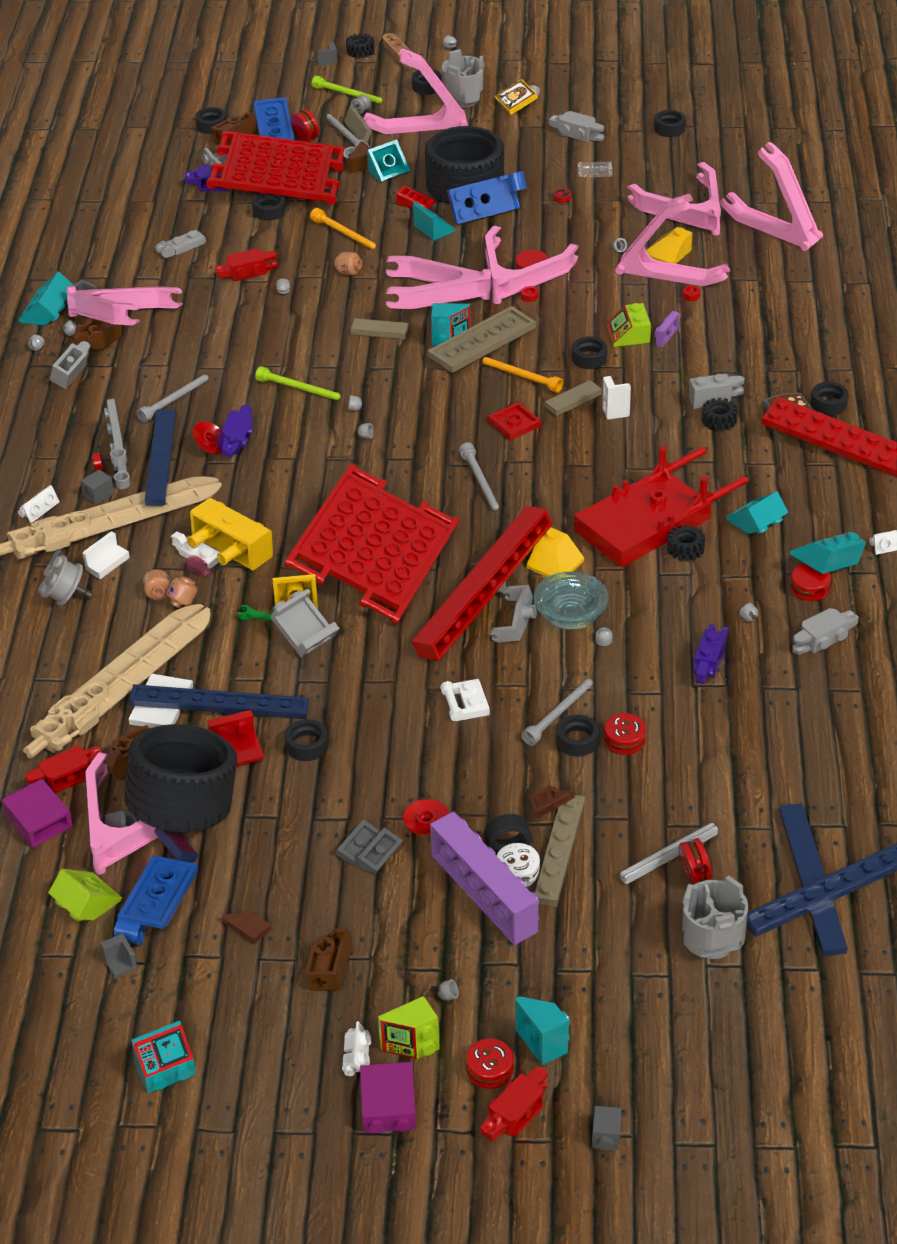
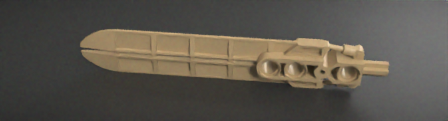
[0,476,222,559]
[23,604,211,759]

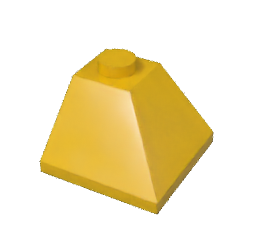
[646,227,692,264]
[526,527,584,583]
[272,574,318,609]

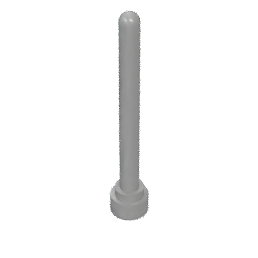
[326,114,369,148]
[136,374,209,423]
[459,443,499,511]
[521,679,593,746]

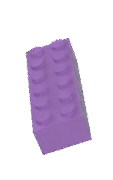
[430,811,539,945]

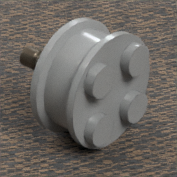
[38,555,93,606]

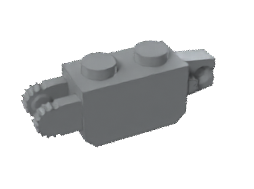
[549,111,604,142]
[792,608,859,655]

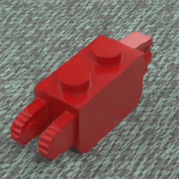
[215,249,278,281]
[25,745,102,794]
[480,1066,548,1142]

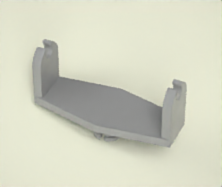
[490,585,537,642]

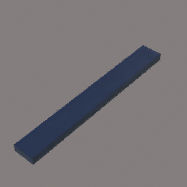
[145,409,176,506]
[130,684,309,719]
[779,803,848,956]
[746,844,897,937]

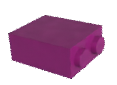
[2,779,73,848]
[360,1062,416,1133]

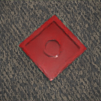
[487,402,542,441]

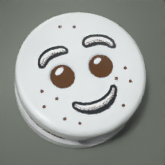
[496,843,540,887]

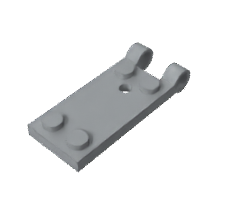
[104,399,131,489]

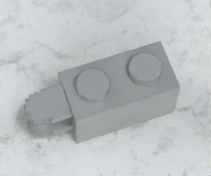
[50,341,90,389]
[689,373,745,409]

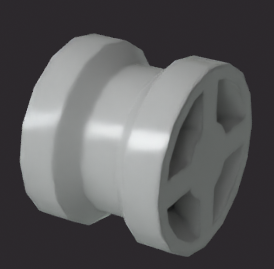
[351,94,371,115]

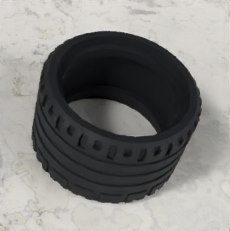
[425,126,504,206]
[124,724,237,832]

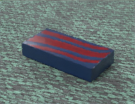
[154,828,199,862]

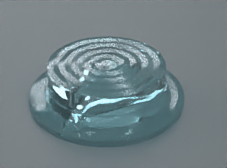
[534,572,609,629]

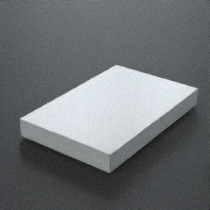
[129,674,193,728]

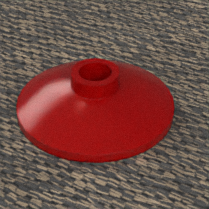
[192,421,221,455]
[403,799,449,836]

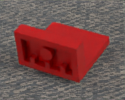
[207,710,264,766]

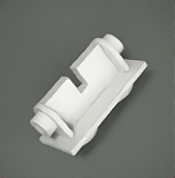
[18,485,59,523]
[869,530,897,555]
[342,1021,371,1076]

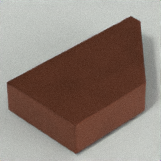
[529,786,575,818]
[221,912,271,944]

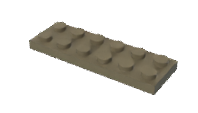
[428,306,536,373]

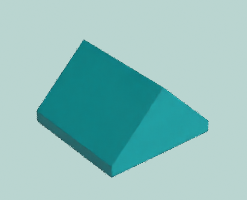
[367,140,410,182]
[413,201,456,241]

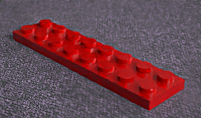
[761,397,897,477]

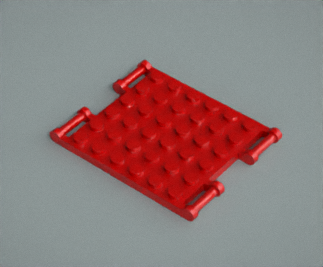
[206,131,346,205]
[284,463,460,625]

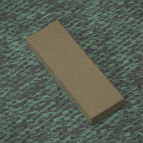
[344,107,372,143]
[351,318,409,339]
[545,380,602,416]

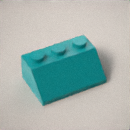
[18,271,73,326]
[790,532,866,574]

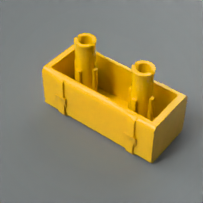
[187,498,273,571]

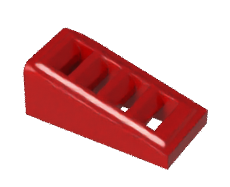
[396,186,435,210]

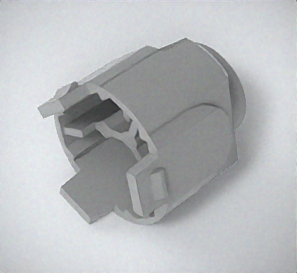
[442,49,484,108]
[682,875,748,959]

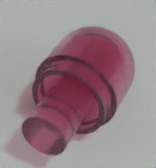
[186,555,212,577]

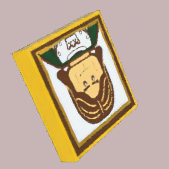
[495,79,538,115]

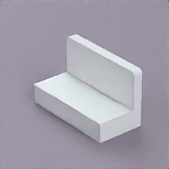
[602,376,631,420]
[83,531,130,579]

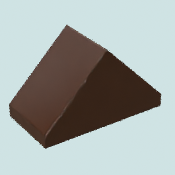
[348,141,369,173]

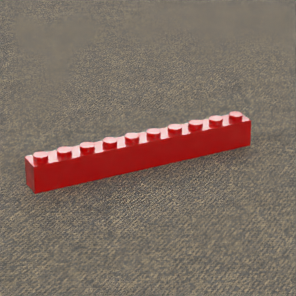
[412,506,552,661]

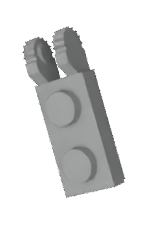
[155,230,206,258]

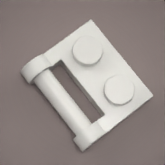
[440,679,490,721]

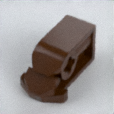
[211,112,258,145]
[73,319,122,350]
[107,725,150,781]
[304,928,353,990]

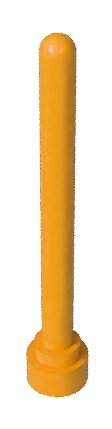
[310,208,376,250]
[482,357,563,393]

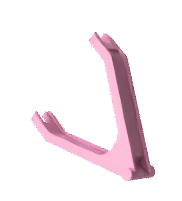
[363,49,468,134]
[720,142,823,251]
[627,162,721,236]
[615,194,731,286]
[485,226,578,304]
[386,256,491,309]
[66,286,183,325]
[86,752,158,875]

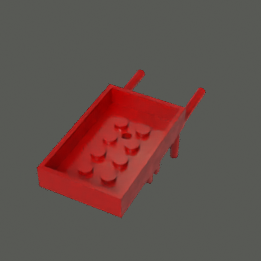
[574,446,748,568]

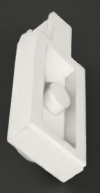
[171,531,221,570]

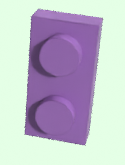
[655,311,679,347]

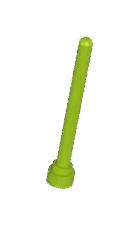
[312,75,383,104]
[255,366,341,400]

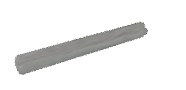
[619,822,718,884]

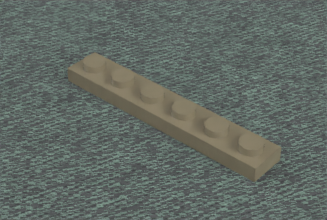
[535,795,585,907]

